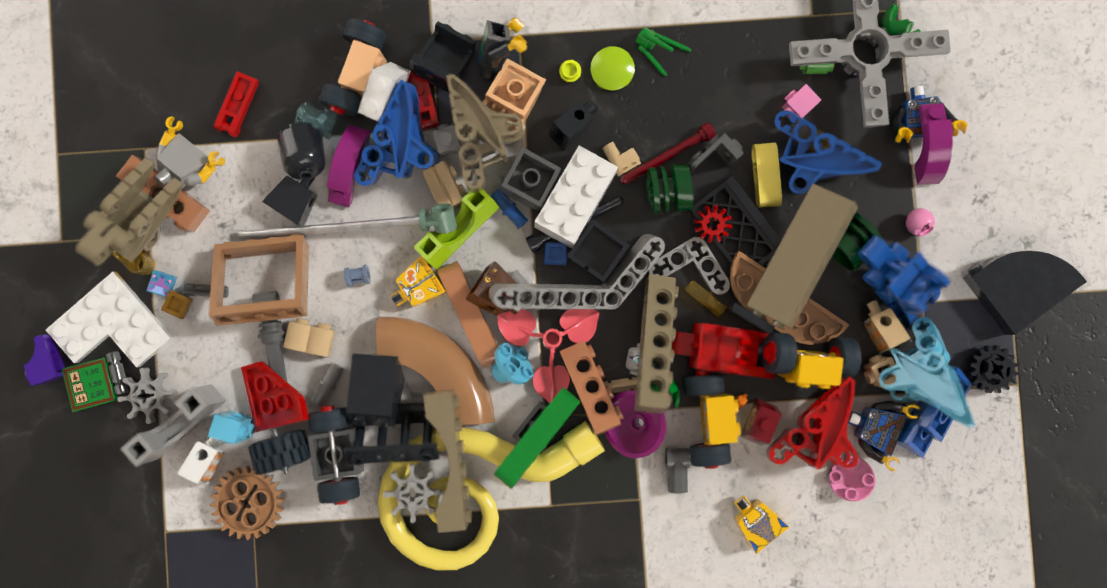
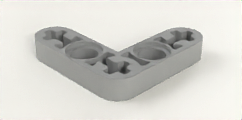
[648,237,730,295]

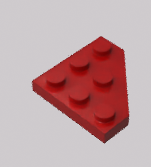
[241,361,309,432]

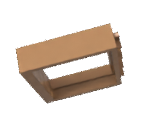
[209,235,309,326]

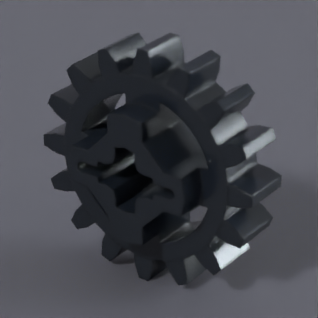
[967,345,1019,393]

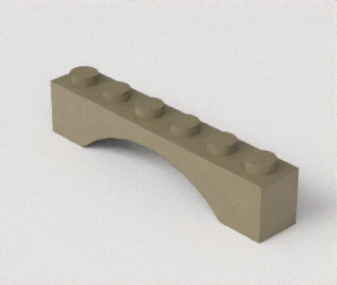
[423,389,472,533]

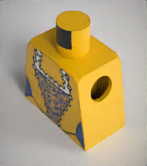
[734,495,789,554]

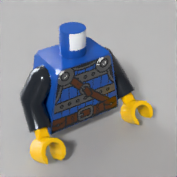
[892,86,968,143]
[848,401,920,472]

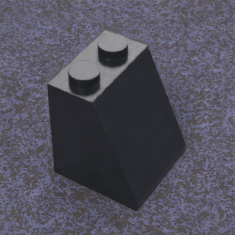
[346,353,405,428]

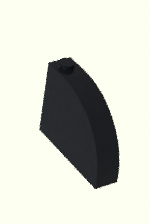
[963,251,1087,335]

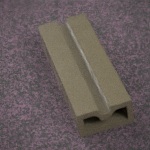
[747,184,858,330]

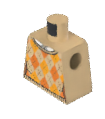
[864,300,910,354]

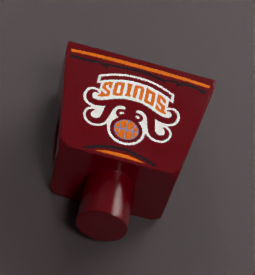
[740,398,782,445]

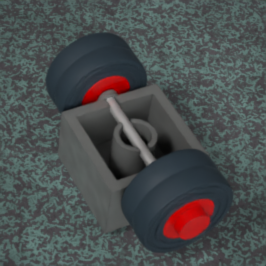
[308,405,364,505]

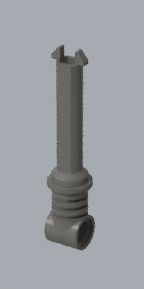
[252,291,287,382]

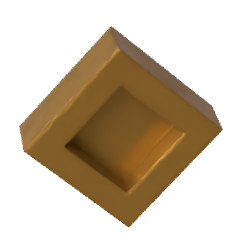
[161,290,193,319]

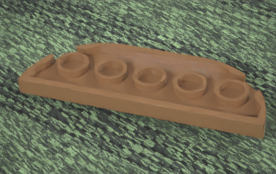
[730,251,849,345]

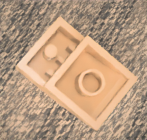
[483,59,546,138]

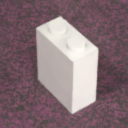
[358,62,411,122]

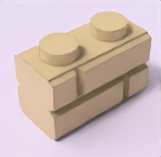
[421,161,467,209]

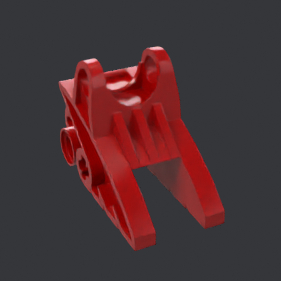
[671,323,775,379]
[766,376,858,470]

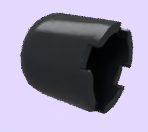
[277,122,326,180]

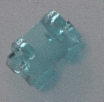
[294,102,337,140]

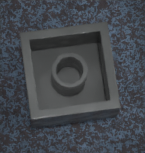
[499,147,562,212]

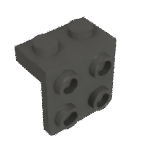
[688,133,744,173]

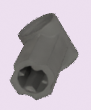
[665,448,690,494]

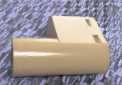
[602,142,641,177]

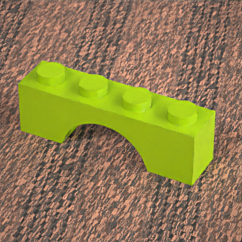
[413,184,500,270]

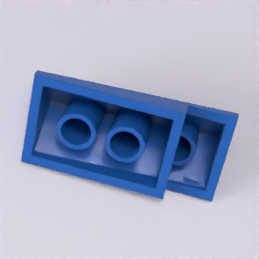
[897,366,972,458]

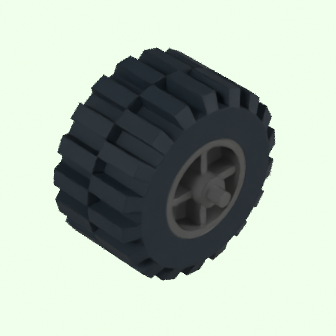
[248,429,311,475]

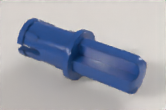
[490,189,529,229]

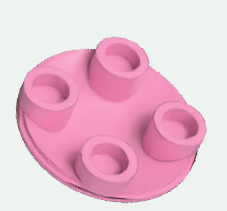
[829,456,876,502]

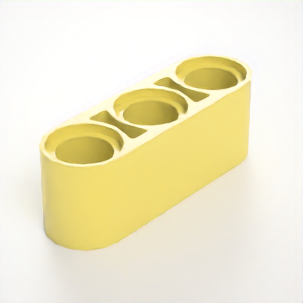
[752,143,782,208]

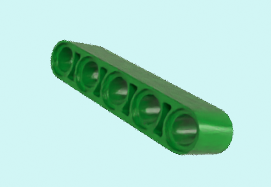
[493,387,581,489]

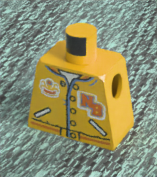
[391,256,447,307]

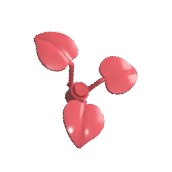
[497,309,600,403]

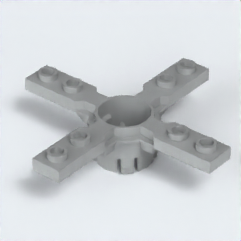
[789,0,951,128]

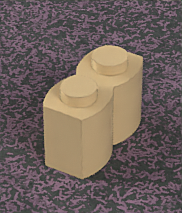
[283,318,336,357]

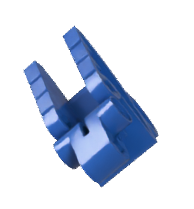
[354,80,440,186]
[775,111,882,194]
[857,235,951,330]

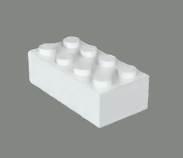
[534,146,618,249]

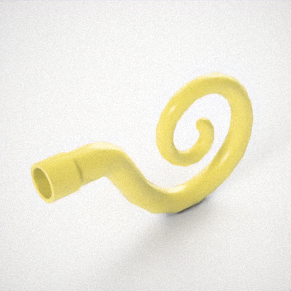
[377,421,605,571]

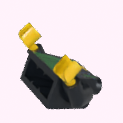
[478,17,527,79]

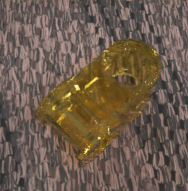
[112,250,156,275]

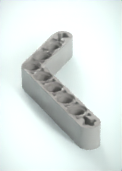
[488,234,665,309]

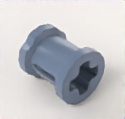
[344,264,371,287]

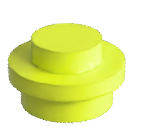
[559,60,581,82]

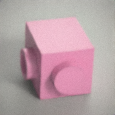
[782,84,821,122]

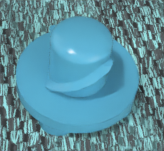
[492,343,534,385]

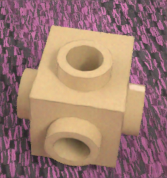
[864,354,897,389]

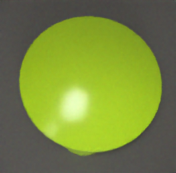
[591,47,635,90]

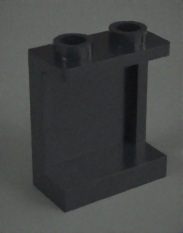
[410,21,476,93]

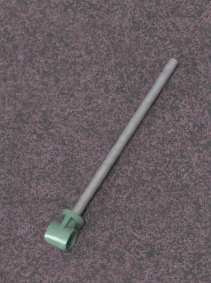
[238,203,457,240]

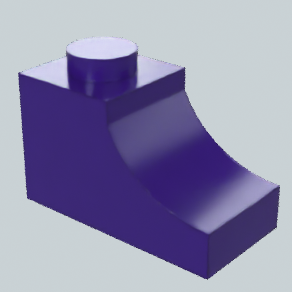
[24,334,65,386]

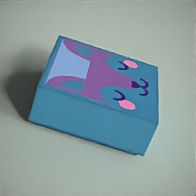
[147,270,177,297]

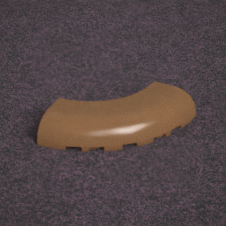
[376,317,495,425]

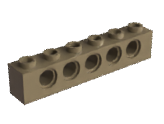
[635,274,679,414]

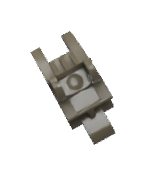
[447,74,524,192]
[76,157,183,265]

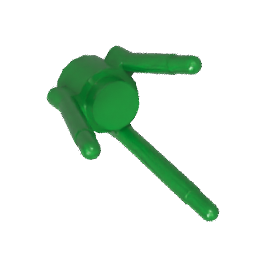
[635,27,691,76]

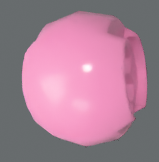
[906,208,935,236]

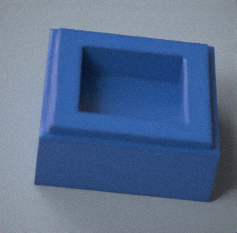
[544,242,567,266]

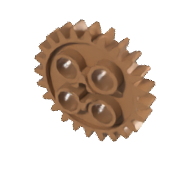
[210,465,285,540]

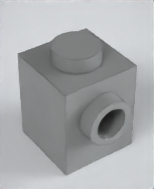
[432,124,461,157]

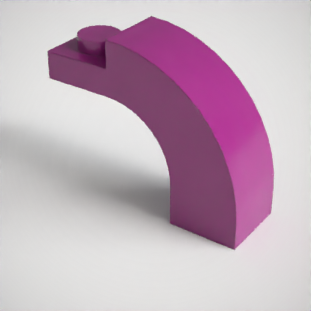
[914,103,953,185]
[327,125,371,208]

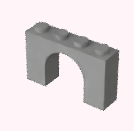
[121,384,226,466]

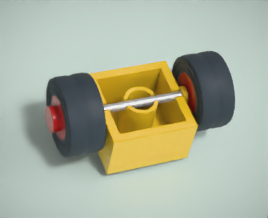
[762,332,861,389]
[683,370,741,469]

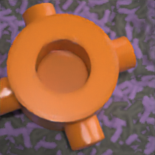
[735,393,748,410]

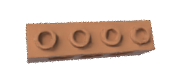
[116,155,210,232]
[560,341,623,436]

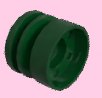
[646,163,693,215]
[832,212,883,272]

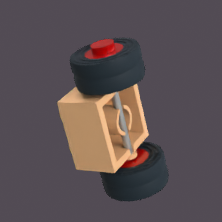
[319,18,387,116]

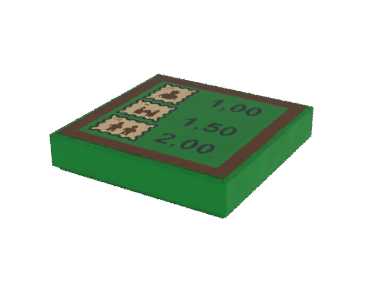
[62,357,118,412]

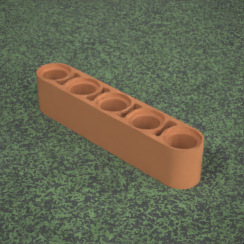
[437,261,498,368]

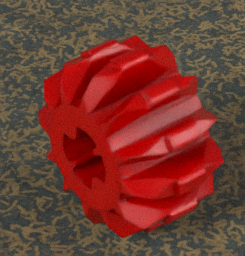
[694,205,732,243]

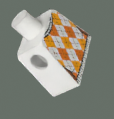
[177,437,225,484]

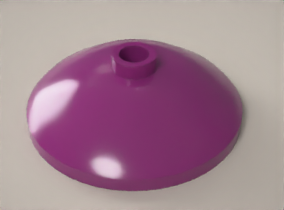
[605,390,666,458]

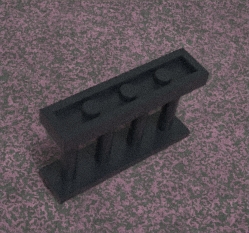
[344,402,439,465]

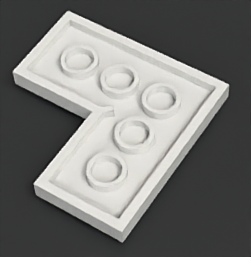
[46,272,173,367]

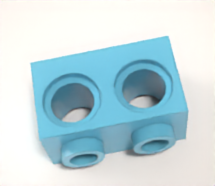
[208,411,255,444]

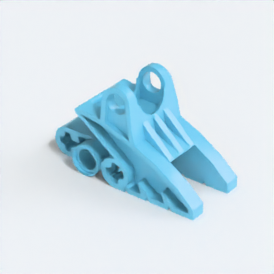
[879,317,976,428]

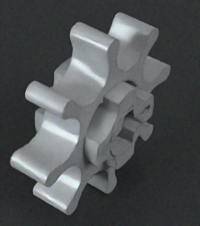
[117,368,178,424]
[383,463,442,523]

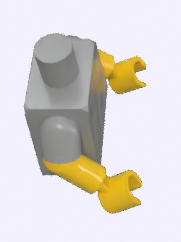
[154,117,225,188]

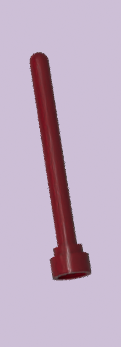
[620,122,716,184]

